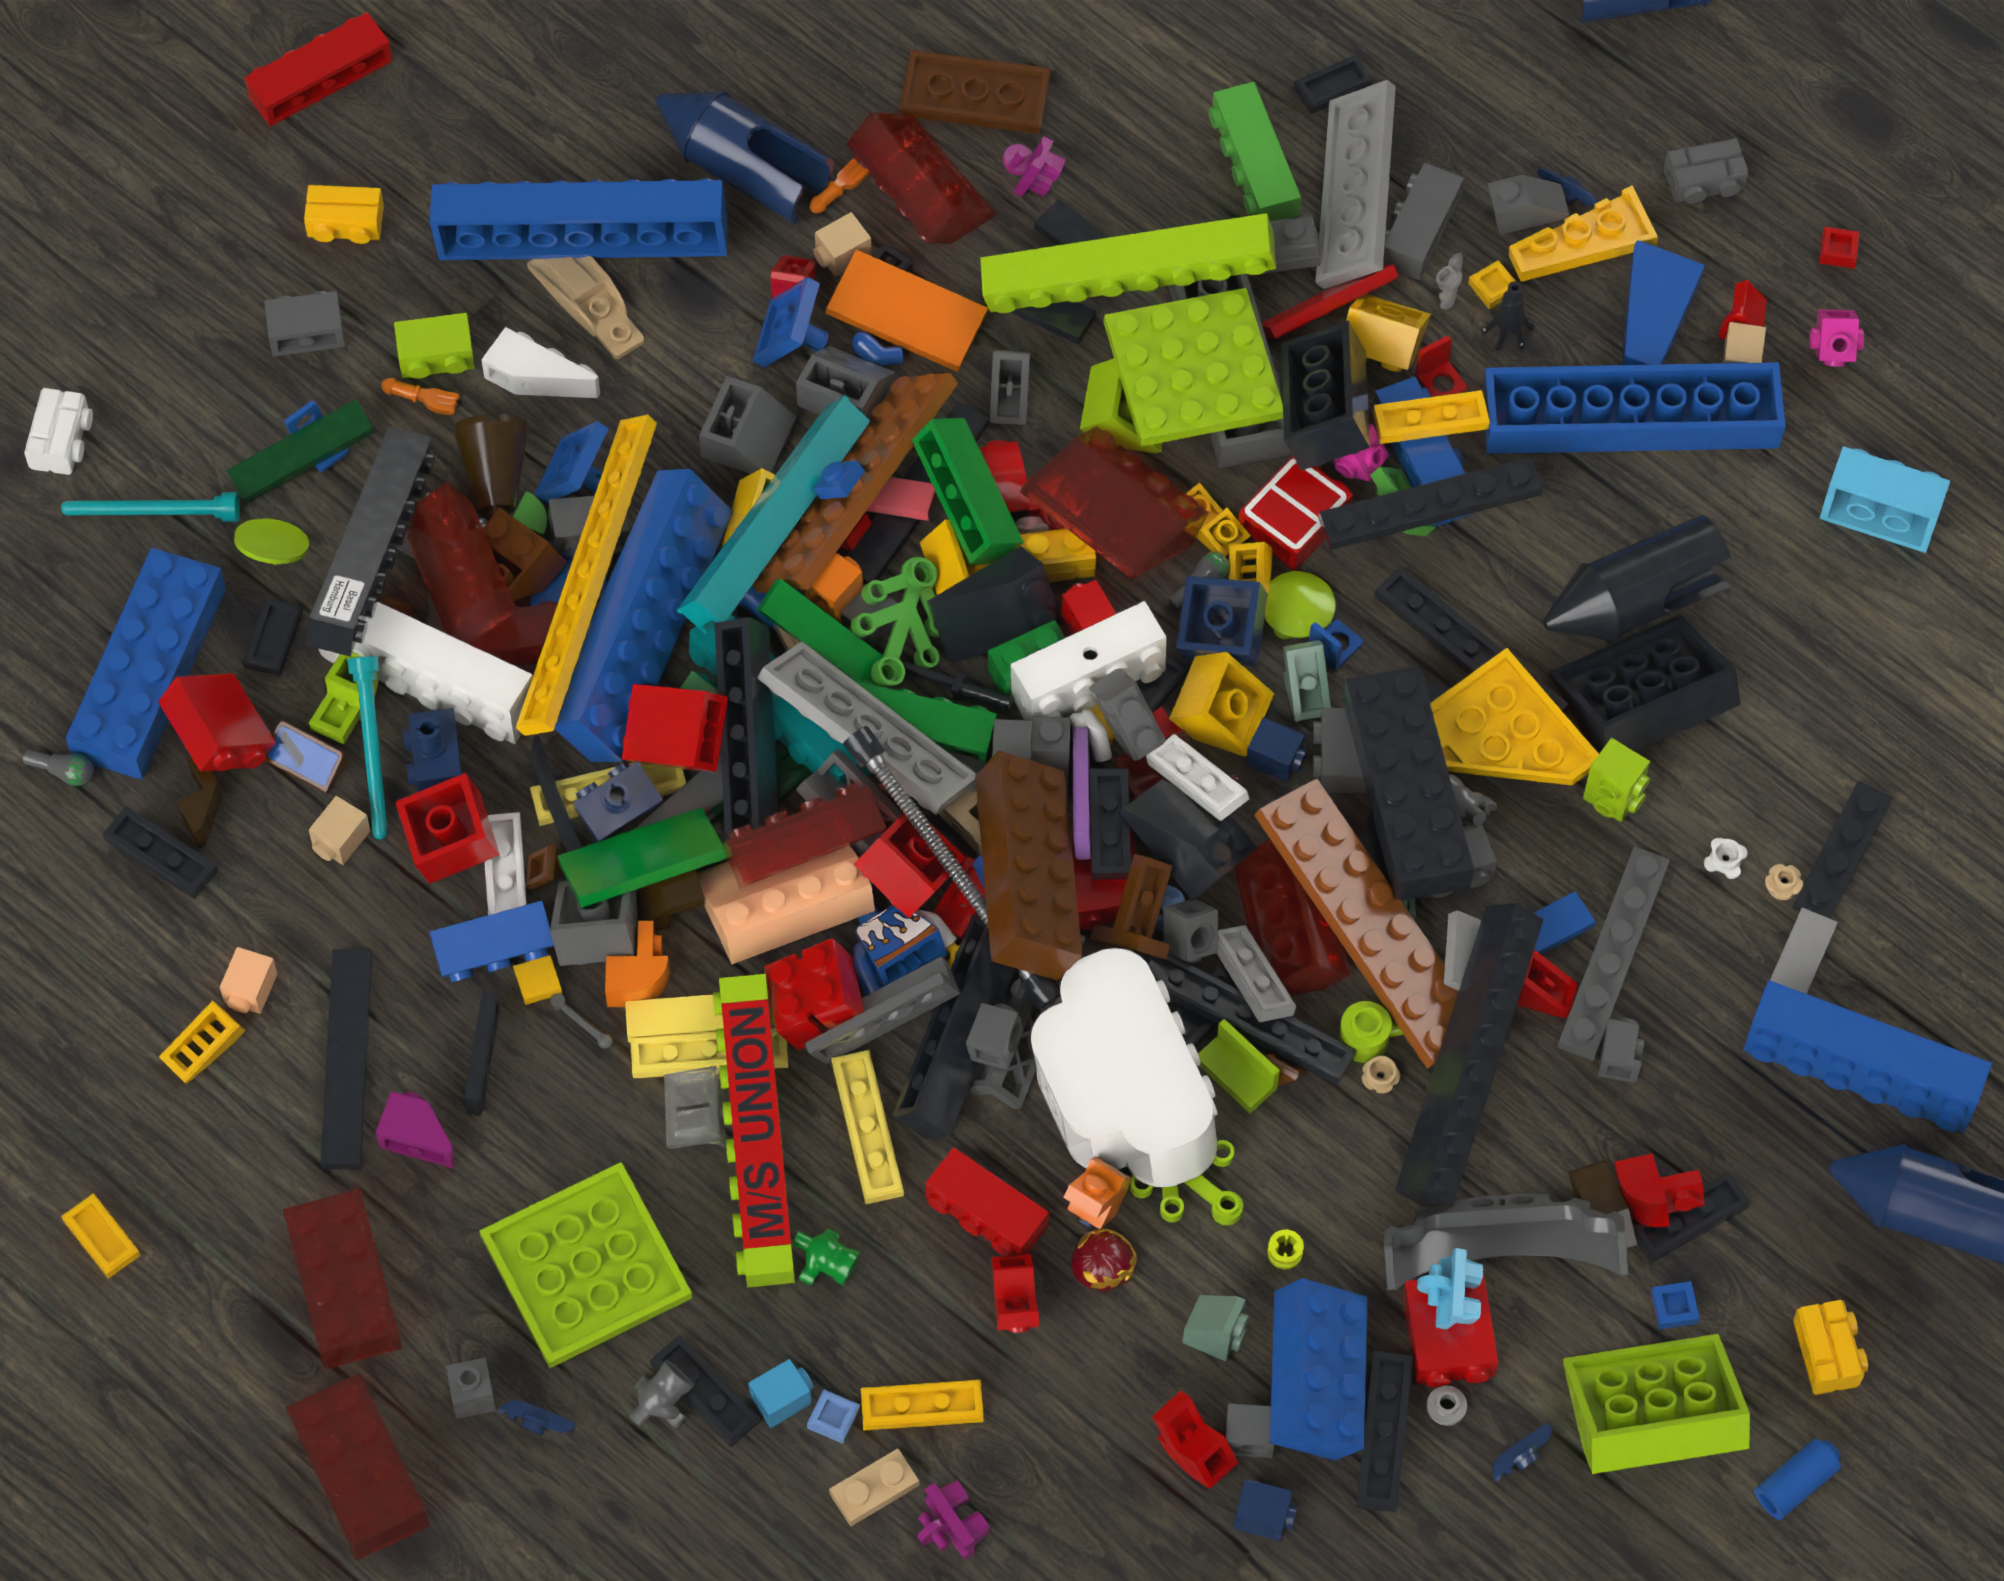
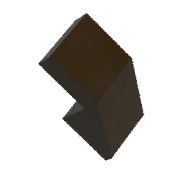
[177,757,222,848]
[636,869,705,932]
[1568,1160,1637,1248]

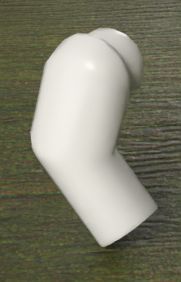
[1070,709,1112,762]

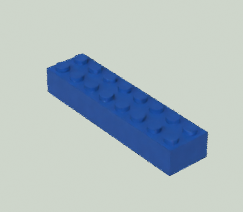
[430,178,728,260]
[1482,362,1785,454]
[554,469,733,762]

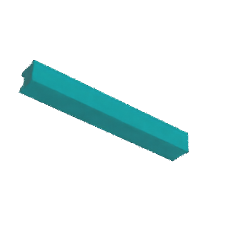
[677,395,870,634]

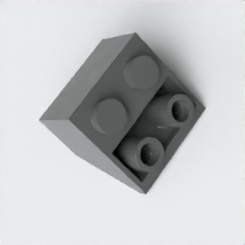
[796,346,895,419]
[699,376,796,474]

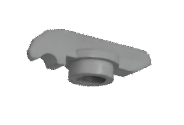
[1436,252,1463,310]

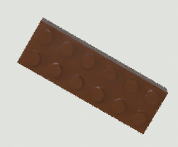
[975,750,1082,981]

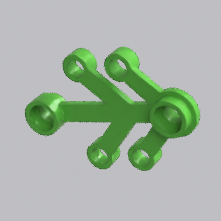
[850,557,940,688]

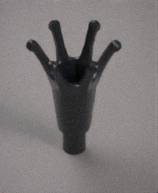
[1481,281,1535,350]

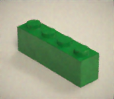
[912,418,1024,565]
[853,680,997,763]

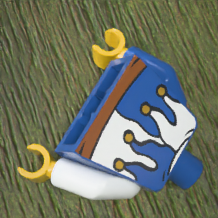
[853,905,960,996]

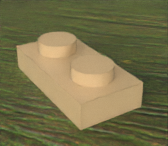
[829,1448,919,1527]

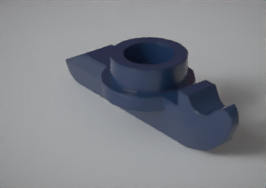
[1537,167,1599,207]
[498,1400,576,1436]
[1492,1423,1552,1482]

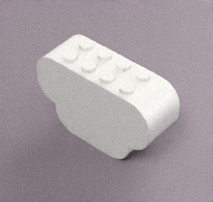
[1031,948,1217,1187]

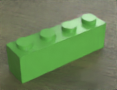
[1208,82,1301,221]

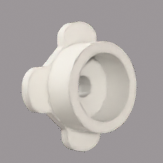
[1704,838,1747,879]

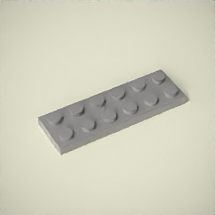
[1316,80,1396,289]
[757,642,976,815]

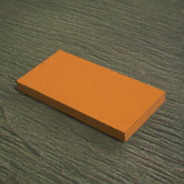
[825,250,988,372]

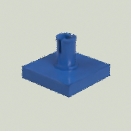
[753,277,829,368]
[534,421,609,505]

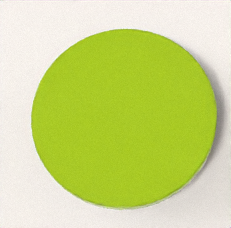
[234,518,309,566]

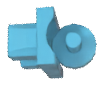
[1417,1248,1483,1330]

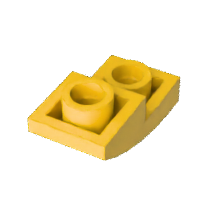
[1169,482,1251,557]

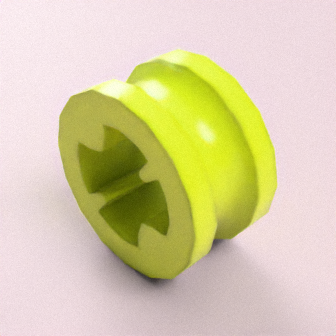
[1267,1229,1304,1270]

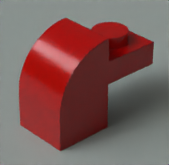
[979,440,1031,512]
[1614,1153,1705,1227]
[991,1254,1039,1333]
[1152,1391,1238,1489]

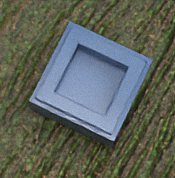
[807,1389,860,1444]

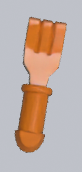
[809,158,870,213]
[381,378,460,416]

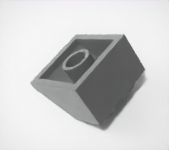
[550,881,638,966]

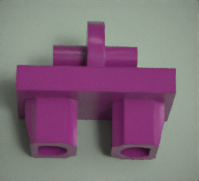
[1002,136,1066,197]
[917,1480,989,1560]

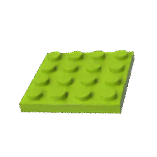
[1104,288,1283,447]
[479,1162,693,1368]

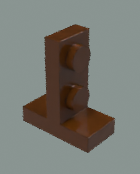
[1090,854,1172,959]

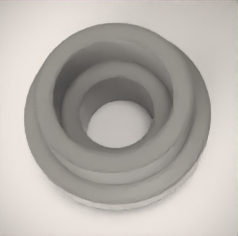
[1427,1386,1467,1426]

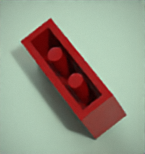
[925,1147,1049,1256]

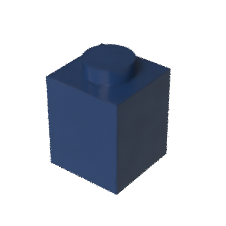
[1246,718,1307,782]
[1234,1479,1297,1541]

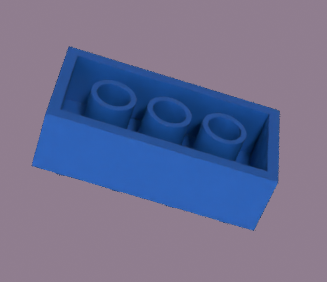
[1270,1278,1367,1461]

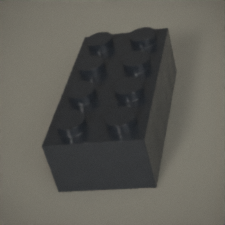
[1281,320,1370,471]

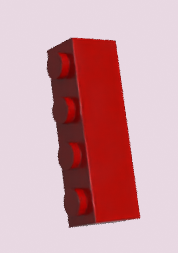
[244,12,393,127]

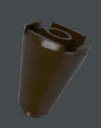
[454,414,528,520]

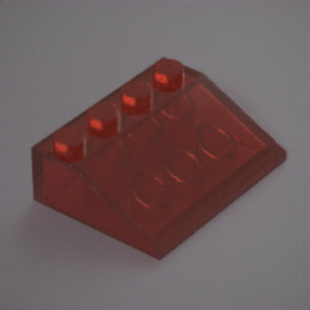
[1020,426,1209,579]

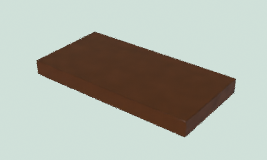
[900,50,1051,134]

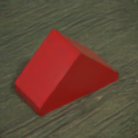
[771,255,818,299]
[1517,950,1578,1018]

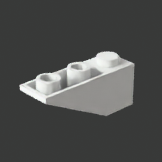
[482,327,600,398]

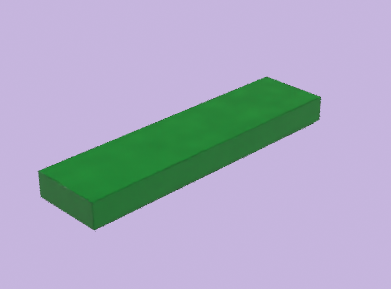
[757,579,888,682]

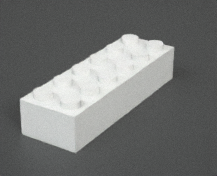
[319,602,532,744]

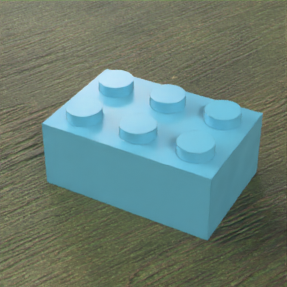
[1819,446,1950,553]

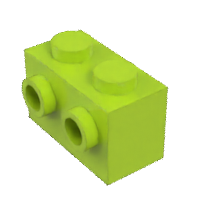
[394,313,475,379]
[1583,737,1651,822]

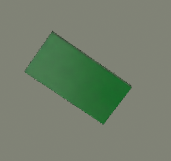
[558,807,727,908]

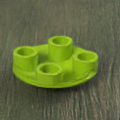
[1265,571,1335,639]

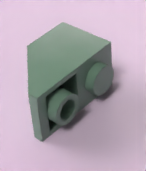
[1182,1295,1249,1361]

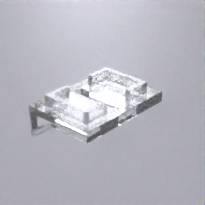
[664,1066,725,1149]

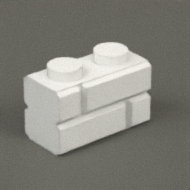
[24,388,93,475]

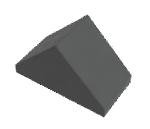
[989,350,1030,425]

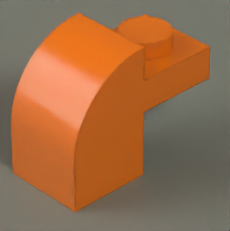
[605,921,670,1007]
[1063,1156,1131,1230]

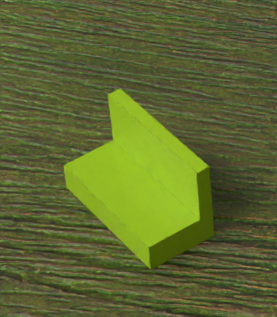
[1198,1019,1280,1113]

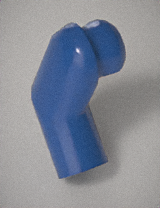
[852,331,903,366]

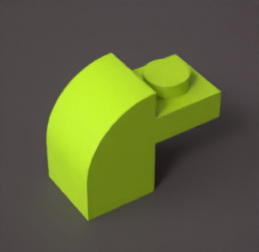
[309,652,379,744]

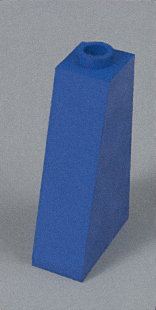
[1621,240,1705,365]

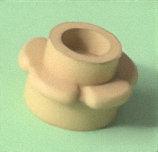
[1765,864,1803,900]
[1362,1056,1400,1094]

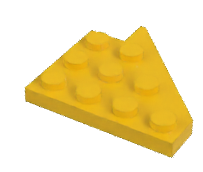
[1430,648,1599,785]

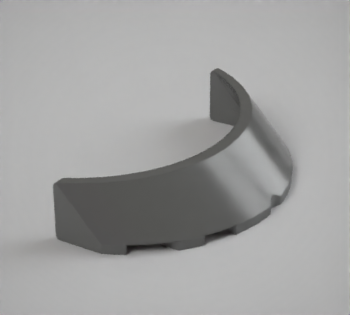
[1384,1194,1628,1291]

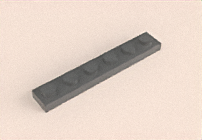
[1557,846,1670,1061]

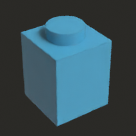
[748,1359,814,1428]

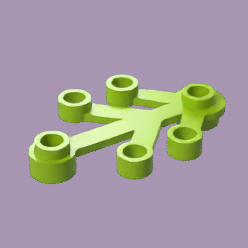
[1130,1140,1243,1226]

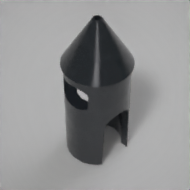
[1543,515,1731,641]

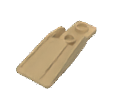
[527,256,644,359]

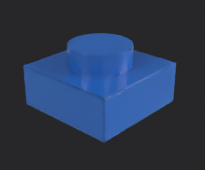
[813,460,865,499]
[1651,1281,1700,1330]

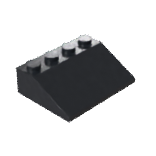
[1549,615,1741,753]

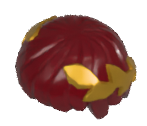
[1071,1229,1137,1292]

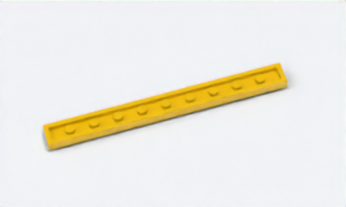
[516,415,657,736]

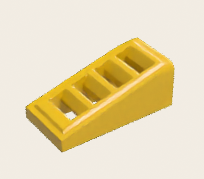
[1229,542,1272,616]
[159,1001,246,1084]

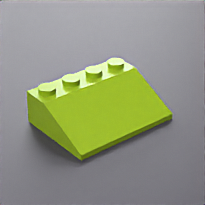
[1563,1334,1750,1474]

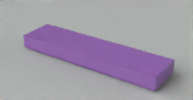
[1073,727,1091,860]

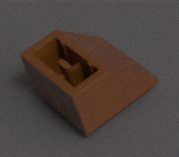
[452,508,567,604]

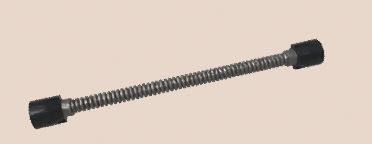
[843,726,1061,1010]

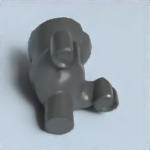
[1449,774,1497,825]
[629,1360,695,1428]

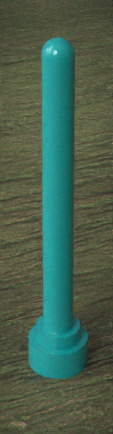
[61,492,240,522]
[347,656,388,840]

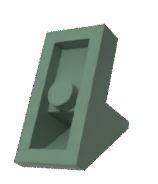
[1283,640,1331,722]

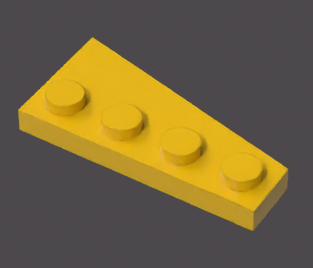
[1509,185,1658,282]

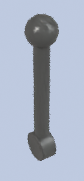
[550,993,613,1049]

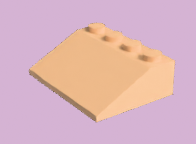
[697,824,875,964]

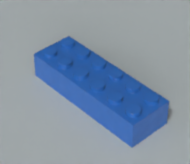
[65,548,226,780]
[1743,980,1992,1133]

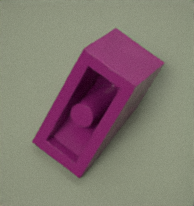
[376,1091,456,1169]

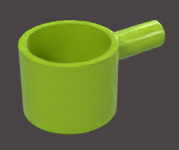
[1339,1001,1404,1063]

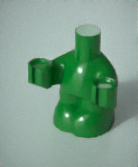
[792,1228,861,1286]

